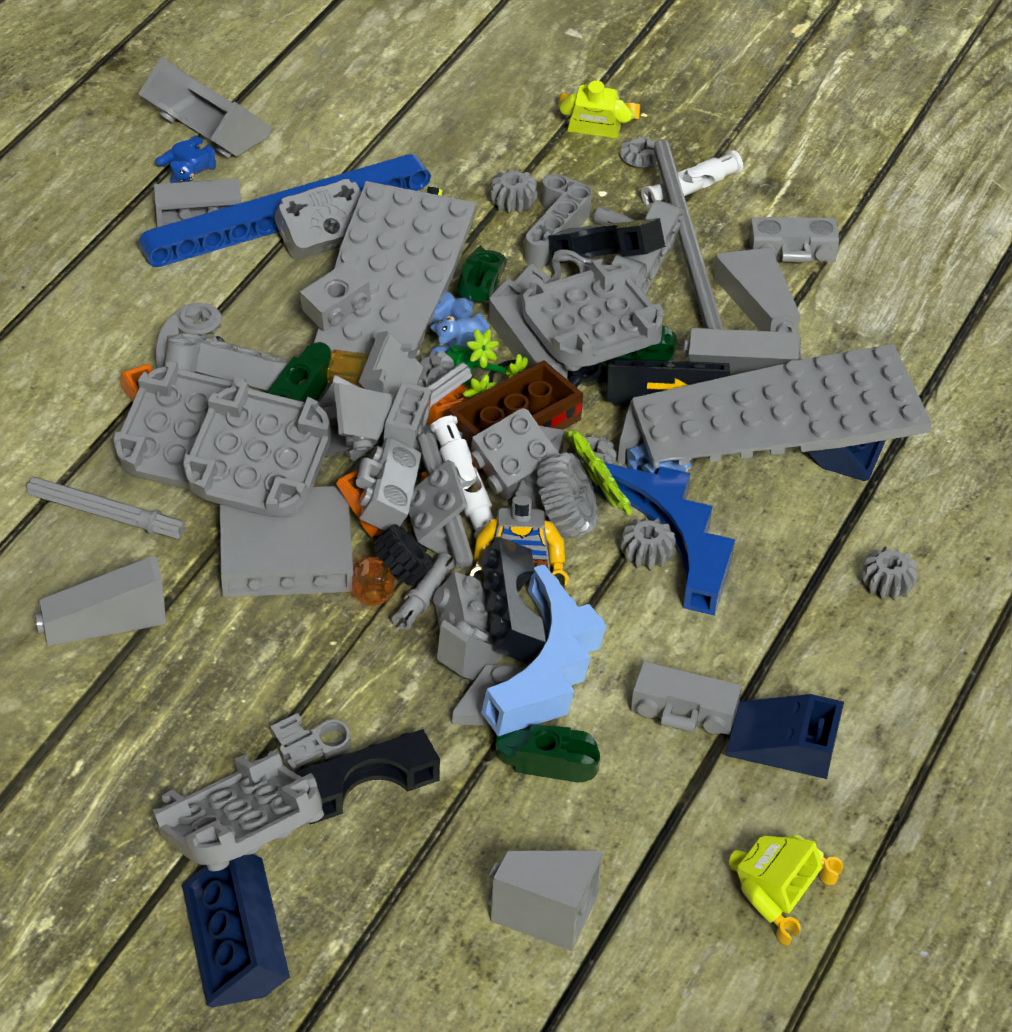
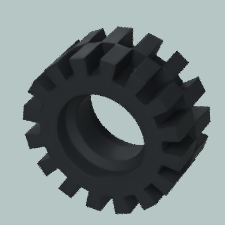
[373,524,433,586]

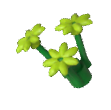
[446,329,528,399]

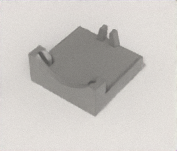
[359,331,424,403]

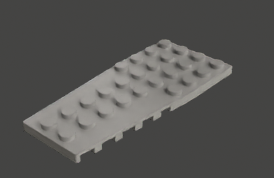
[303,181,477,396]
[632,344,932,468]

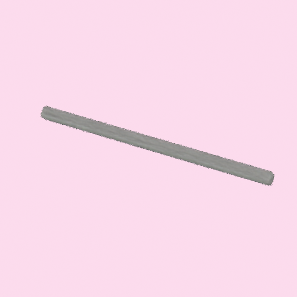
[653,140,723,329]

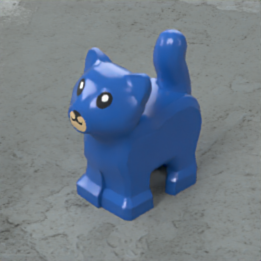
[155,135,216,183]

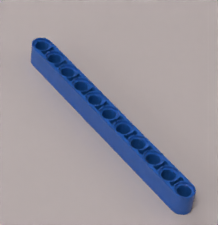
[138,154,431,267]

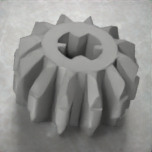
[490,169,537,213]
[621,516,676,571]
[863,546,918,601]

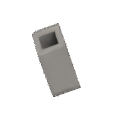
[437,620,505,681]

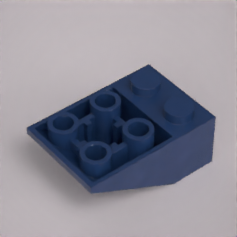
[725,694,844,779]

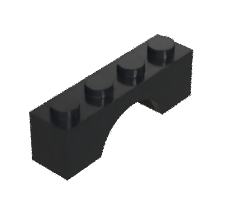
[548,218,666,263]
[481,537,546,663]
[294,729,440,825]

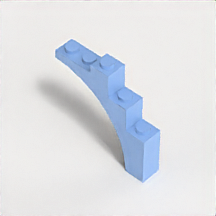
[481,565,607,736]

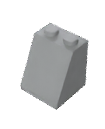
[487,850,603,951]

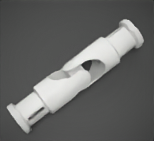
[641,150,743,209]
[430,415,494,540]

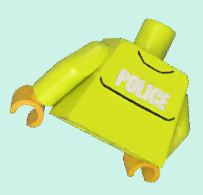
[557,81,640,139]
[729,835,843,945]

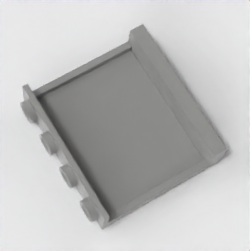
[220,486,353,597]

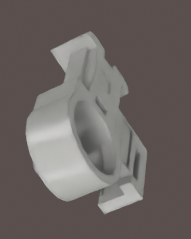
[270,713,351,772]

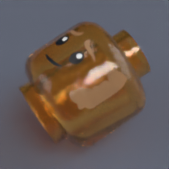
[352,557,394,606]

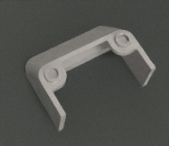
[138,57,273,158]
[323,383,393,458]

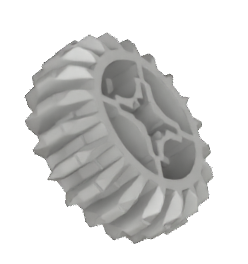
[537,452,598,538]

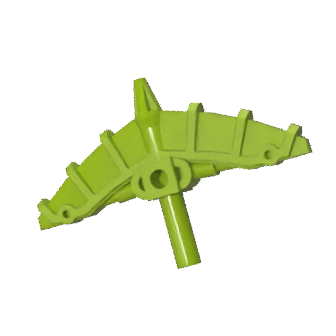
[564,430,633,515]

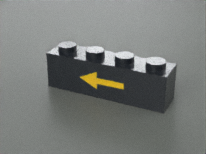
[607,358,731,406]

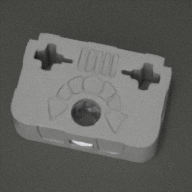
[274,179,361,259]

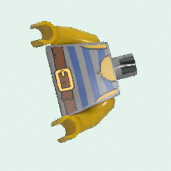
[469,495,569,586]

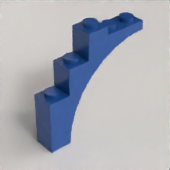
[592,462,735,616]

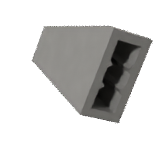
[713,248,800,333]
[489,294,568,379]
[684,328,802,376]
[35,556,166,646]

